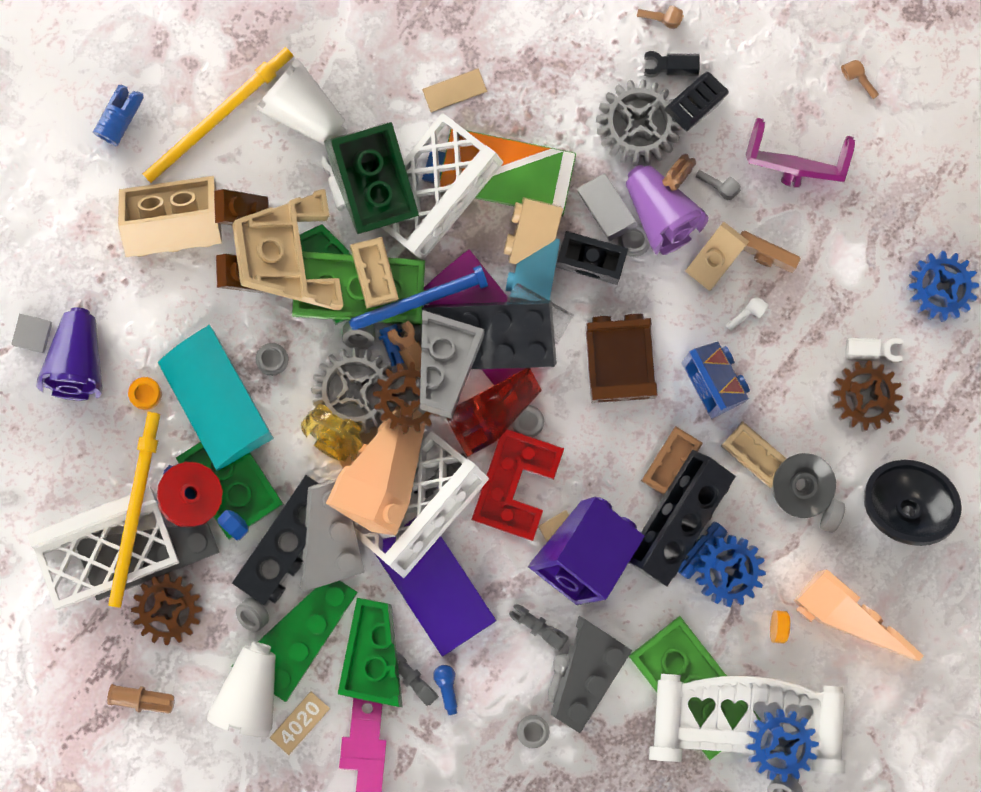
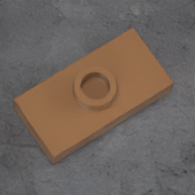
[740,230,801,273]
[641,426,703,496]

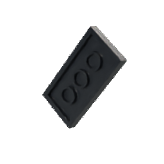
[422,300,557,369]

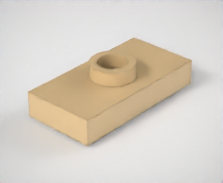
[685,222,749,291]
[350,237,399,309]
[721,421,787,488]

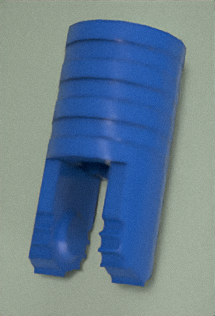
[92,84,144,146]

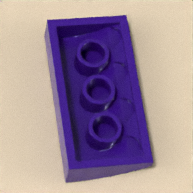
[374,517,497,657]

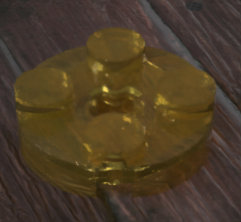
[301,404,363,462]

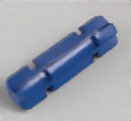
[678,521,728,579]

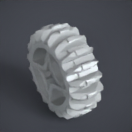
[596,79,682,166]
[311,347,397,435]

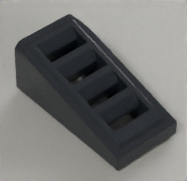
[664,71,729,132]

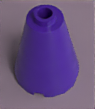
[36,307,103,401]

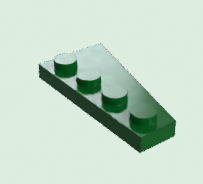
[231,580,358,702]

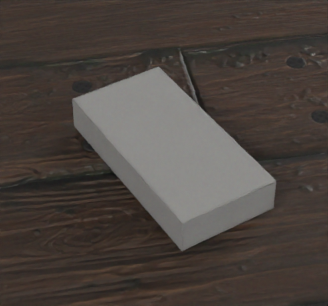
[577,173,637,242]

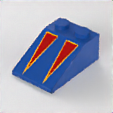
[681,342,750,420]

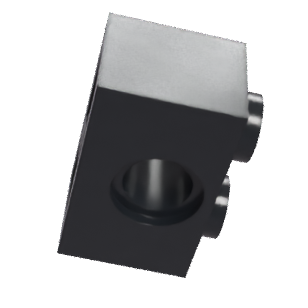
[556,231,628,285]

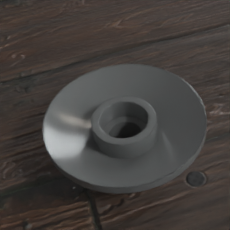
[772,453,836,518]

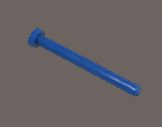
[349,265,488,330]

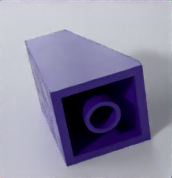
[528,497,645,605]

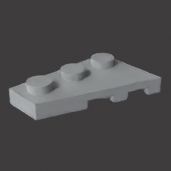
[420,310,484,419]
[300,478,364,592]

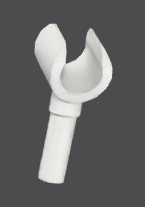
[726,297,769,331]

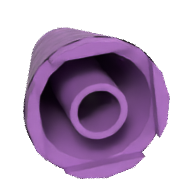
[626,165,708,255]

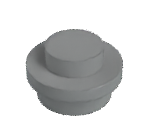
[618,225,650,257]
[256,343,288,376]
[517,715,550,748]

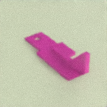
[339,698,386,792]

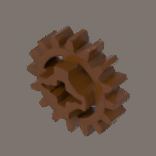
[830,360,903,432]
[373,362,440,434]
[131,573,203,645]

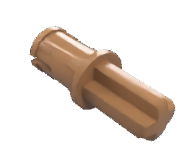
[107,684,175,714]

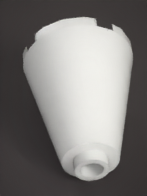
[255,59,346,145]
[207,642,276,737]

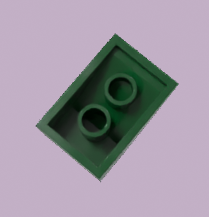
[324,122,419,234]

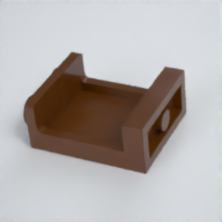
[585,314,658,403]

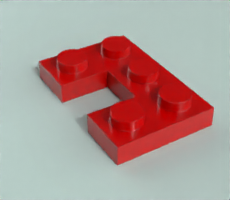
[471,428,564,541]

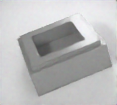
[11,313,53,353]

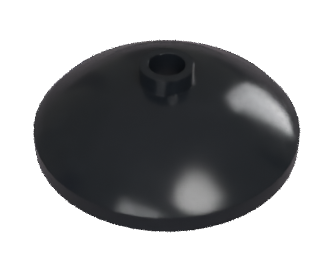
[864,460,962,546]

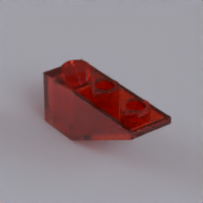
[446,368,542,457]

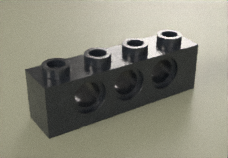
[629,450,736,587]
[232,475,319,606]

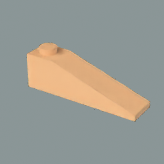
[326,402,425,536]
[793,569,924,661]

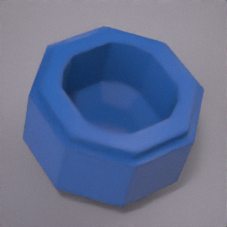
[217,510,249,541]

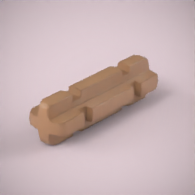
[662,154,696,191]

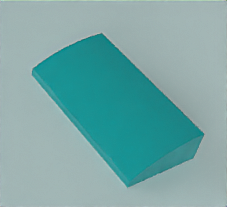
[158,324,274,471]

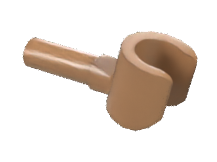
[637,5,684,29]
[841,60,879,99]

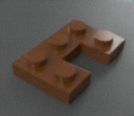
[214,189,269,293]

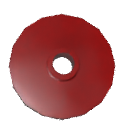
[156,462,223,527]

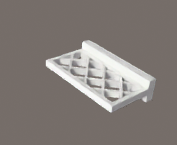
[381,112,504,260]
[353,431,489,578]
[27,487,180,610]

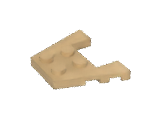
[232,189,343,310]

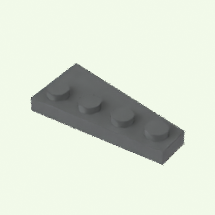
[77,522,220,601]

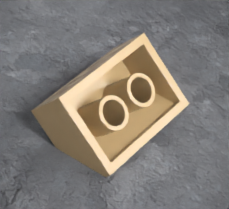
[118,176,222,257]

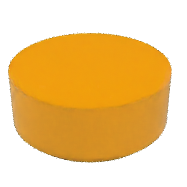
[128,377,162,410]
[770,610,790,644]

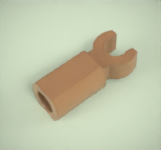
[387,321,422,379]

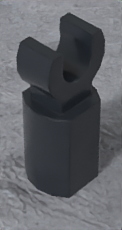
[644,51,700,77]

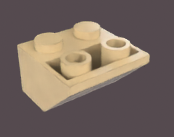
[503,197,563,264]

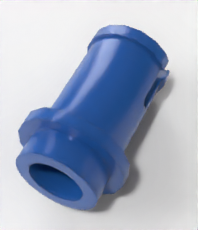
[378,324,404,367]

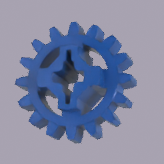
[907,251,979,322]
[693,535,766,607]
[745,709,819,782]

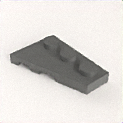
[551,616,632,733]

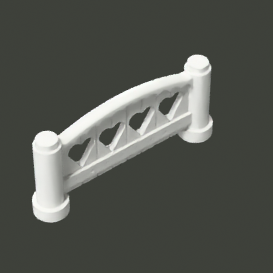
[649,674,846,774]

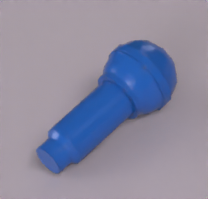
[433,665,458,715]

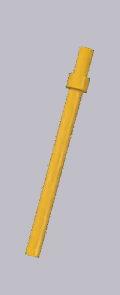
[142,47,294,183]
[108,412,161,608]

